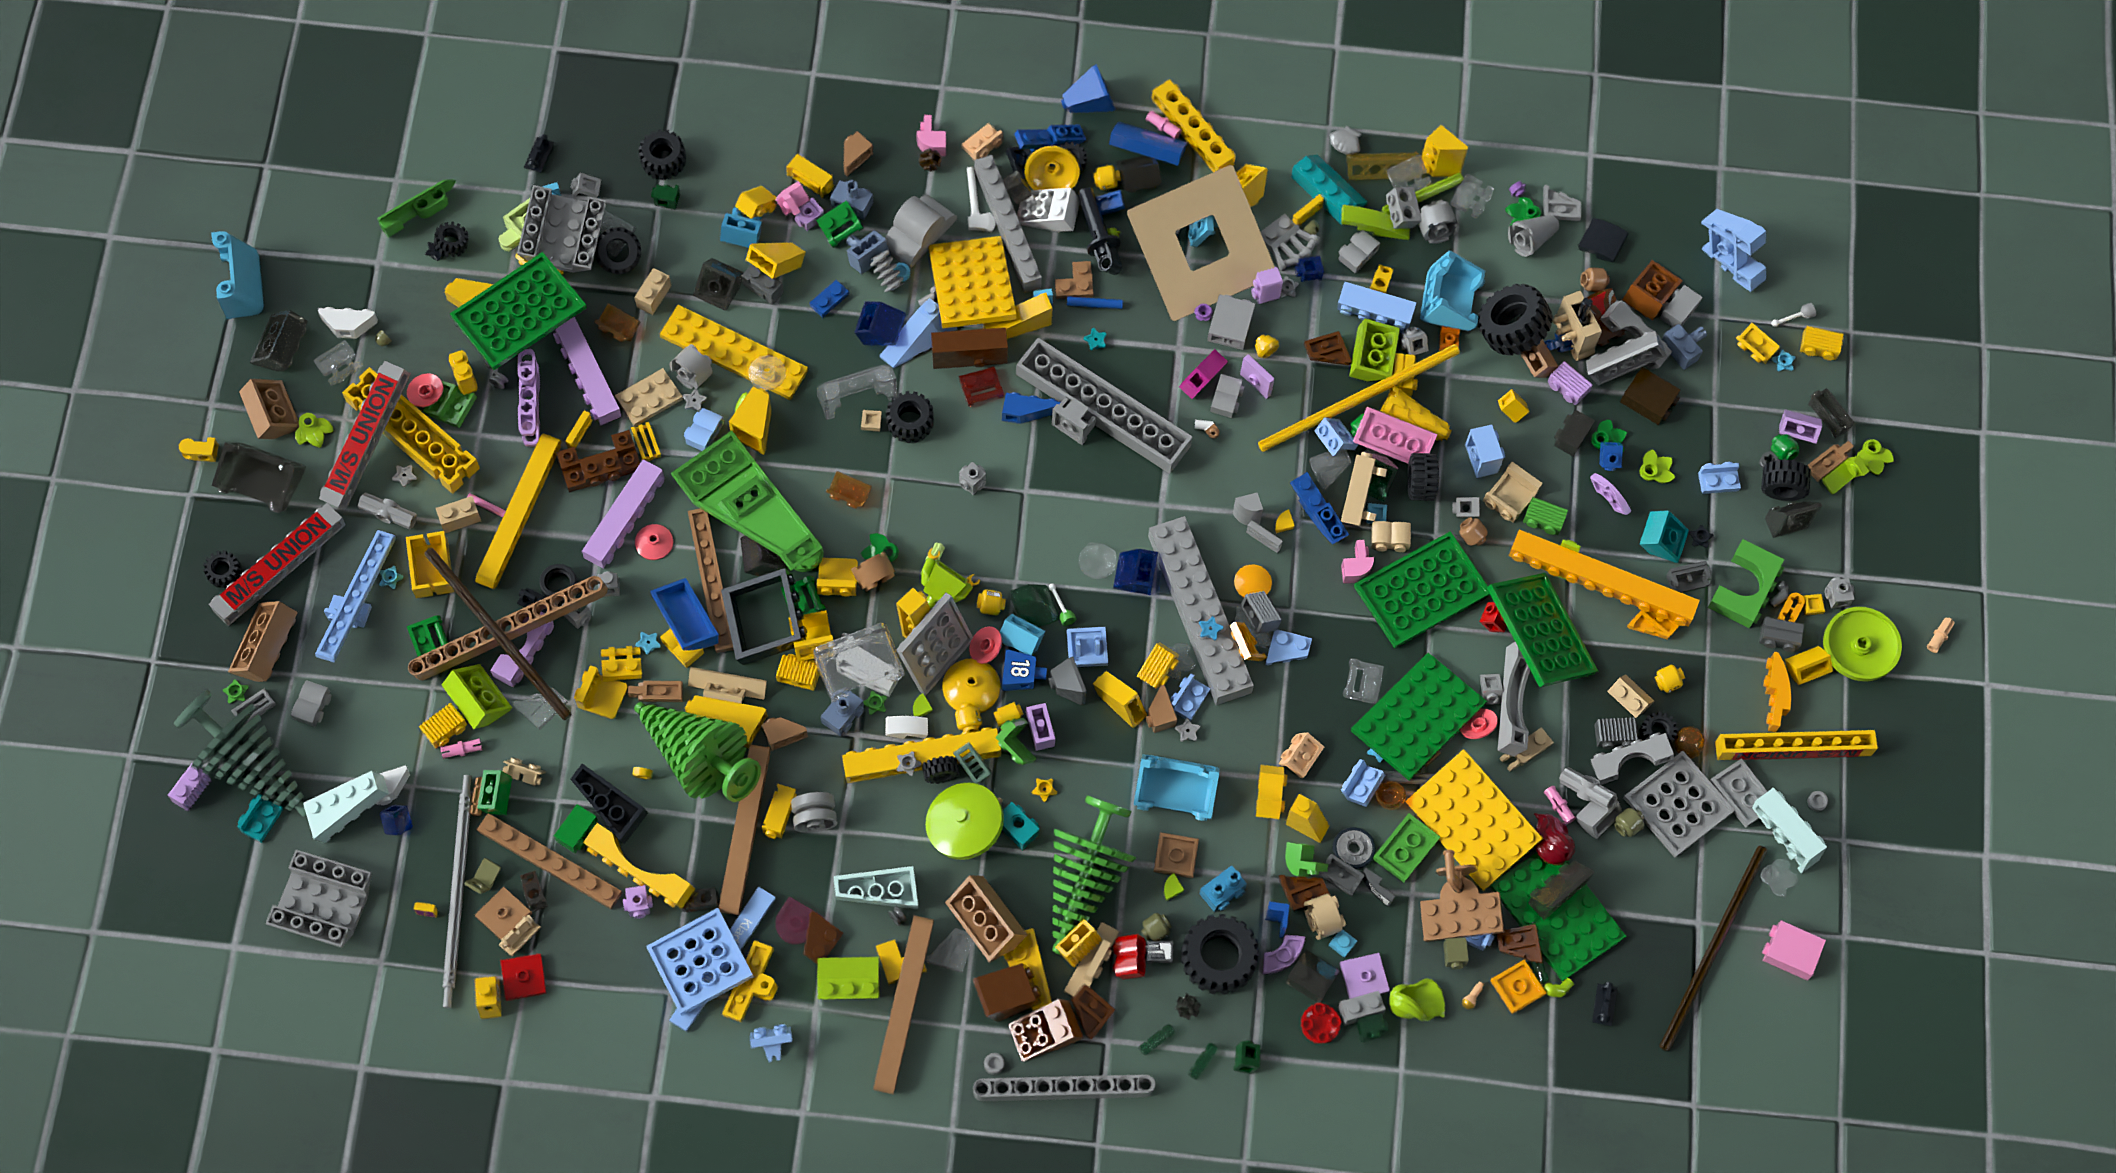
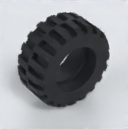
[1478,284,1553,356]
[1181,914,1259,995]

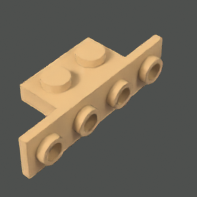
[688,667,767,704]
[1064,923,1119,996]

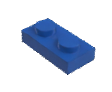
[809,280,849,318]

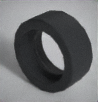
[539,564,577,603]

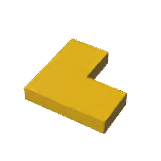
[876,940,927,985]

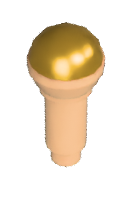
[1462,982,1484,1009]

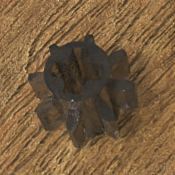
[1175,993,1201,1020]

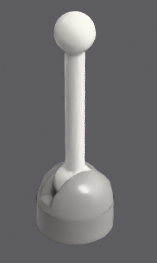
[1772,303,1816,327]

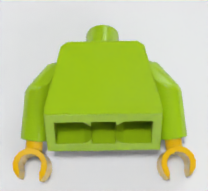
[921,548,980,609]

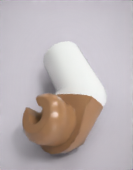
[1195,420,1220,438]

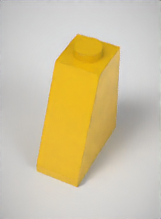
[746,242,806,279]
[445,278,493,307]
[1093,671,1147,728]
[1286,794,1330,843]

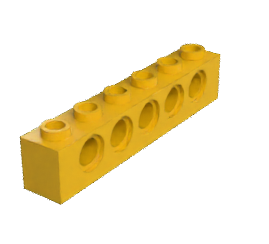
[1152,79,1235,172]

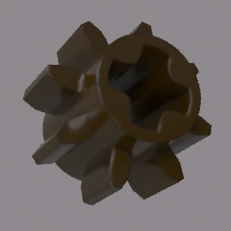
[919,148,941,172]

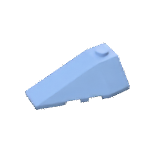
[880,298,957,368]

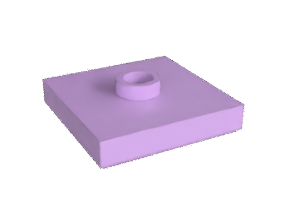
[1240,354,1274,399]
[1340,953,1390,999]

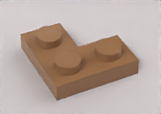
[1055,261,1093,299]

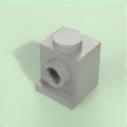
[1453,497,1480,518]
[598,571,620,597]

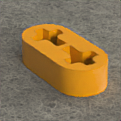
[1778,593,1805,622]

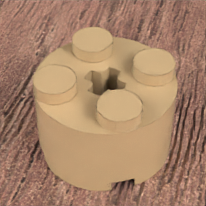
[1304,894,1346,940]

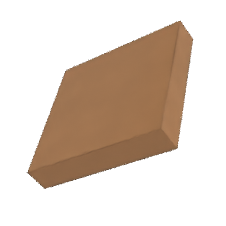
[1154,832,1199,878]

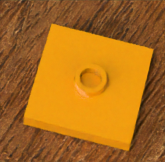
[1490,959,1546,1014]

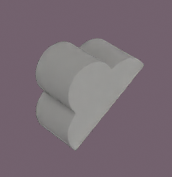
[885,194,957,269]

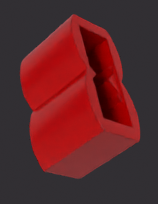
[1113,934,1146,980]

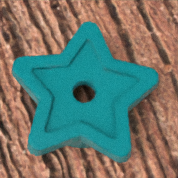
[1083,328,1107,350]

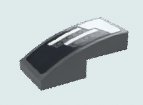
[1362,868,1395,907]
[1144,941,1173,964]

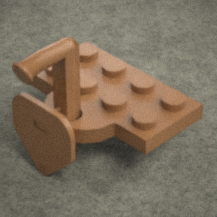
[1420,850,1504,942]

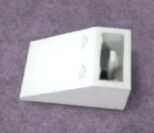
[1017,188,1080,232]

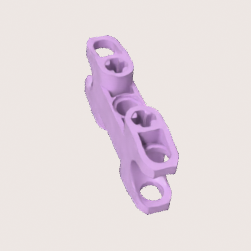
[518,349,540,447]

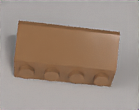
[228,601,297,682]
[945,875,1027,962]

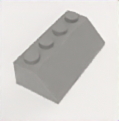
[1586,331,1667,385]

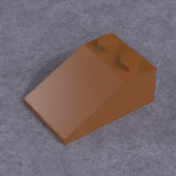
[1622,260,1683,320]

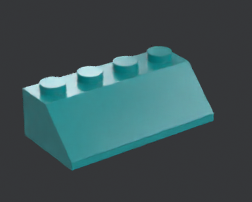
[1291,154,1368,225]

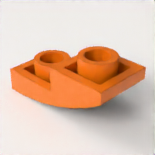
[1439,326,1460,350]

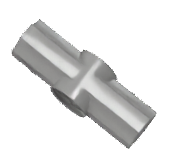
[358,492,417,530]
[1559,767,1617,810]

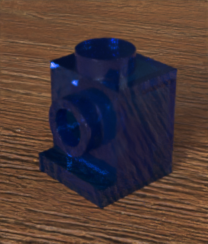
[1295,256,1324,282]

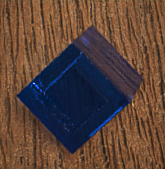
[379,805,413,836]

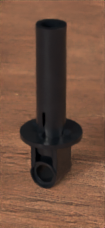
[1078,188,1122,275]

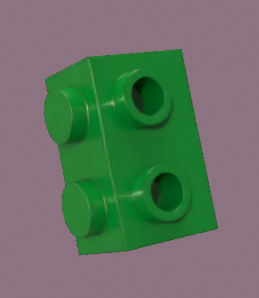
[477,770,512,815]
[554,804,598,854]

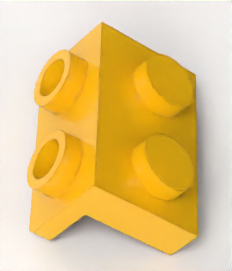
[1736,323,1780,364]

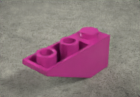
[1179,349,1228,399]

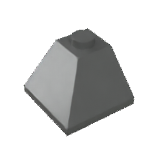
[1048,657,1086,705]

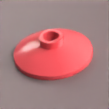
[407,374,443,407]
[635,524,673,560]
[969,626,1002,664]
[1460,709,1498,739]

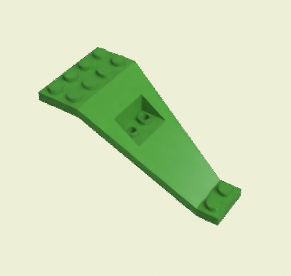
[671,431,822,571]

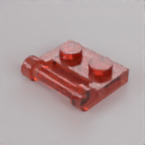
[959,367,1004,407]

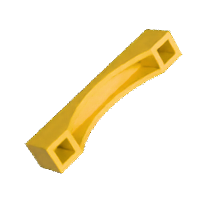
[583,823,695,909]

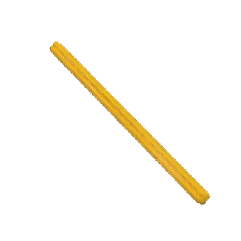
[1258,344,1460,452]

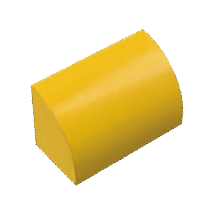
[1785,646,1833,685]

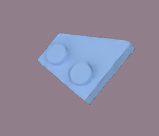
[1265,629,1312,665]

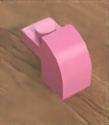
[917,115,946,156]
[776,181,810,216]
[1341,540,1374,583]

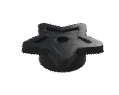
[425,242,445,261]
[1689,525,1714,548]

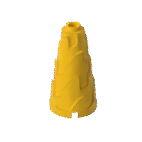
[1380,386,1452,441]

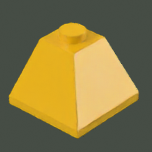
[1236,164,1268,207]

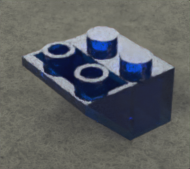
[854,302,906,345]
[1113,549,1158,595]

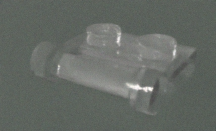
[1343,659,1384,704]

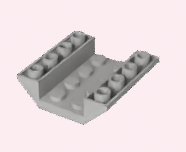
[517,185,607,273]
[265,850,372,948]

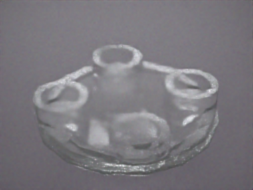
[1078,542,1116,579]

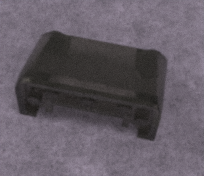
[212,442,306,513]

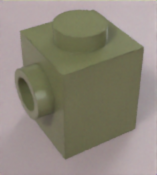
[1443,938,1468,969]

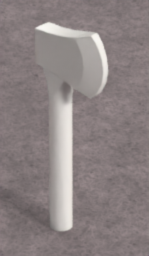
[967,167,996,232]

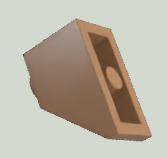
[844,131,873,176]
[1146,685,1177,733]
[762,717,808,751]

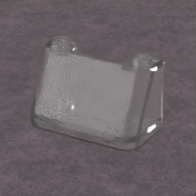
[817,365,897,420]
[813,623,905,703]

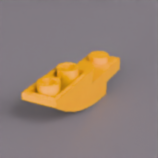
[1763,652,1791,732]

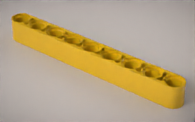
[475,433,562,589]

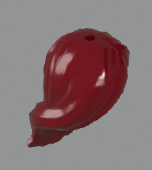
[1534,813,1576,865]

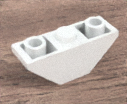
[318,307,378,339]

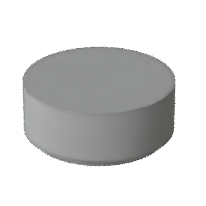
[1807,791,1828,812]
[984,1053,1004,1075]

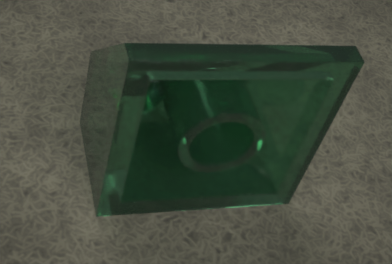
[1364,448,1399,502]
[1011,584,1060,627]

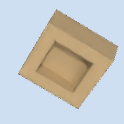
[861,410,882,431]

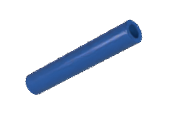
[1067,297,1123,309]

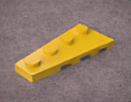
[1004,928,1052,1011]

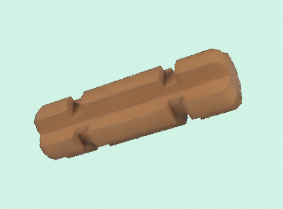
[470,777,482,816]

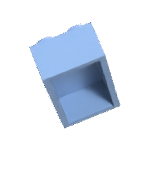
[1337,282,1416,332]

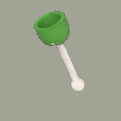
[1049,583,1077,626]

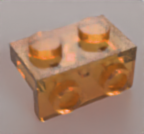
[594,303,641,342]
[826,471,872,509]

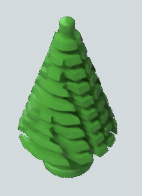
[634,702,761,802]
[1052,795,1137,955]

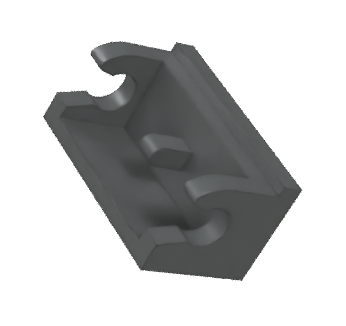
[1666,561,1711,593]
[1318,854,1364,897]

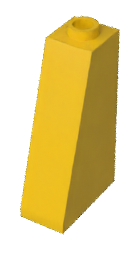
[982,293,1052,339]
[685,695,768,749]

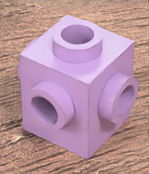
[623,886,653,918]

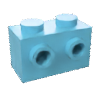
[1000,614,1045,656]

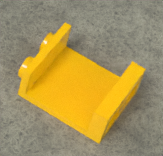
[788,610,835,662]

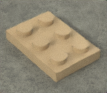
[615,368,683,427]

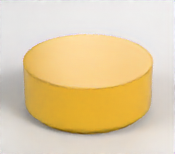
[632,767,653,779]

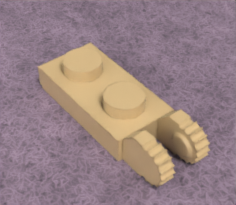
[1500,727,1554,772]

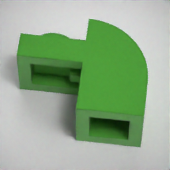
[1285,842,1328,877]

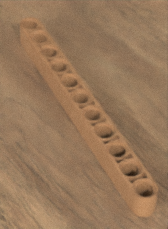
[408,576,608,680]

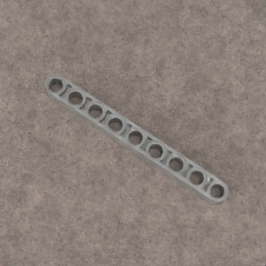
[973,1075,1155,1101]

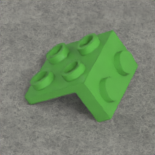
[995,718,1036,765]

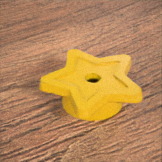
[1032,778,1057,802]

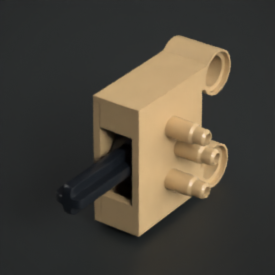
[1552,291,1602,361]

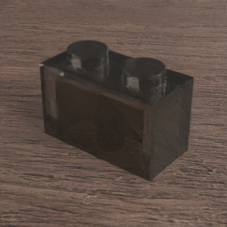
[1554,410,1595,457]

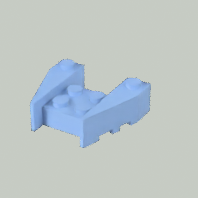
[1701,209,1766,292]

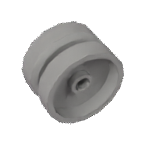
[791,792,838,833]

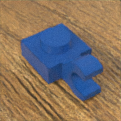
[1544,333,1574,352]

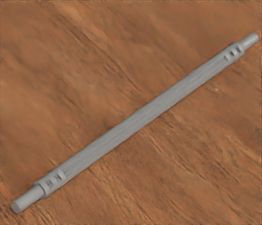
[443,775,472,1009]

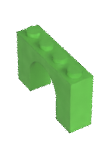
[1708,539,1784,628]

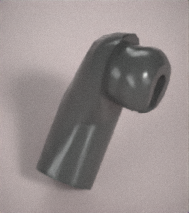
[1768,580,1789,608]

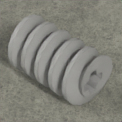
[870,250,904,292]

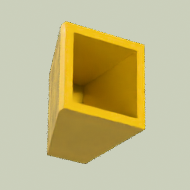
[729,386,771,455]

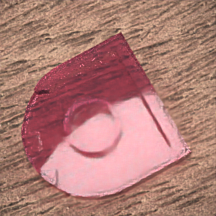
[776,897,823,944]

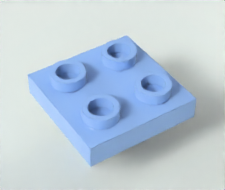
[1067,627,1108,667]
[750,1024,792,1062]

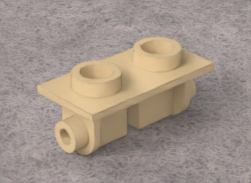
[502,758,546,786]
[499,915,541,956]

